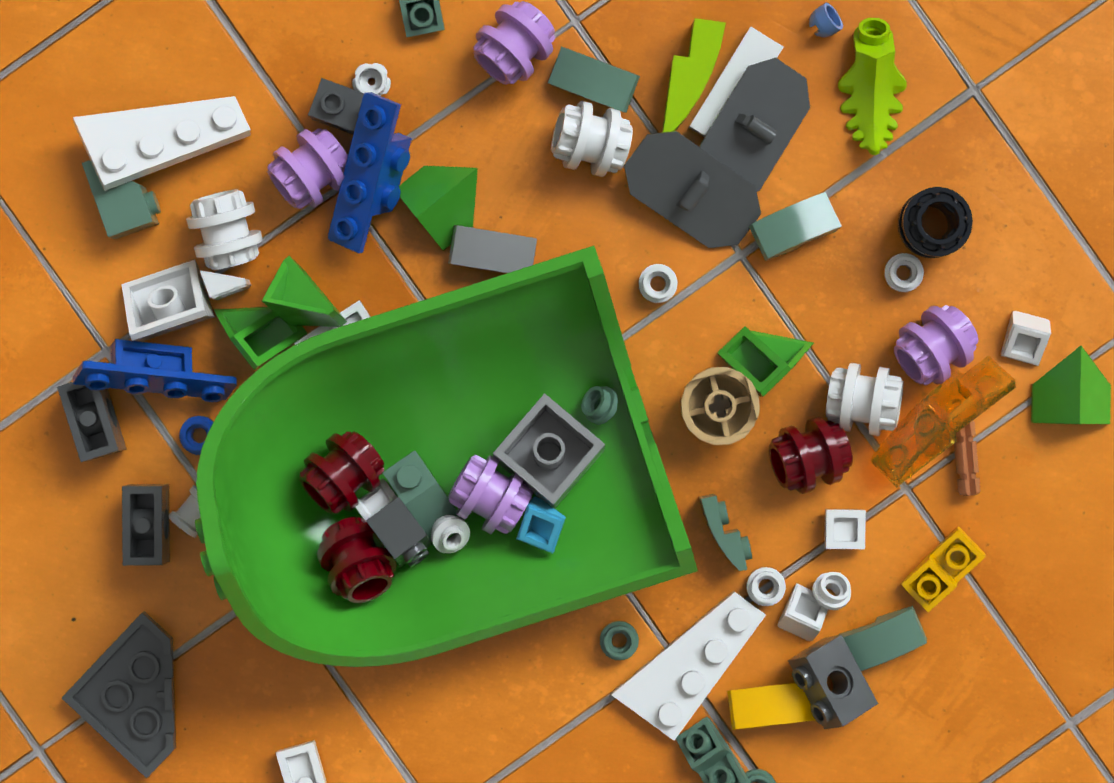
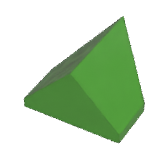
[399,166,478,251]
[262,256,347,327]
[213,307,308,370]
[718,326,814,397]
[1031,346,1111,424]

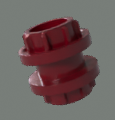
[769,417,853,494]
[299,431,384,514]
[317,517,397,603]

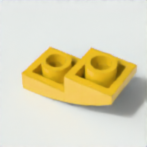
[901,526,986,612]
[727,683,816,730]

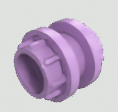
[473,1,555,85]
[267,128,348,209]
[894,305,979,385]
[448,455,533,534]

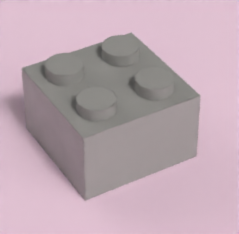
[493,393,605,509]

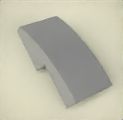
[448,225,537,273]

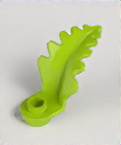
[838,18,907,155]

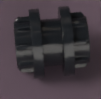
[898,187,973,258]

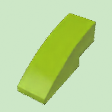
[662,18,726,133]

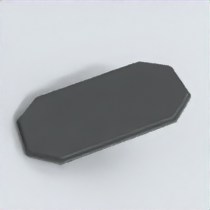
[699,58,810,191]
[624,131,761,248]

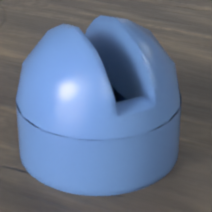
[809,3,843,38]

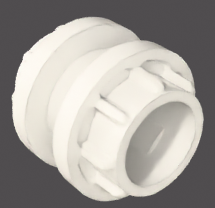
[551,101,633,177]
[186,189,263,270]
[826,363,904,436]

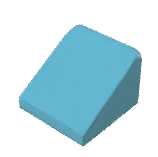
[516,496,566,554]

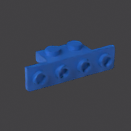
[328,92,412,253]
[73,339,237,402]

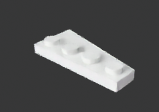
[73,96,251,191]
[611,591,766,740]

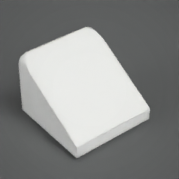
[200,270,251,300]
[1001,311,1051,366]
[777,583,828,641]

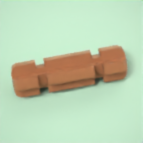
[952,419,981,496]

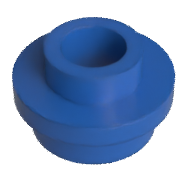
[179,416,213,455]

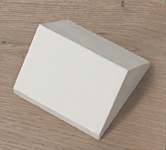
[121,260,215,342]

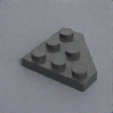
[62,611,176,778]

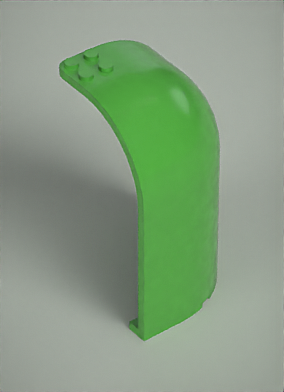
[195,246,698,667]

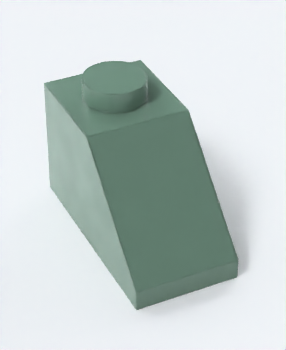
[82,160,161,239]
[382,450,463,542]

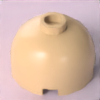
[681,367,760,445]

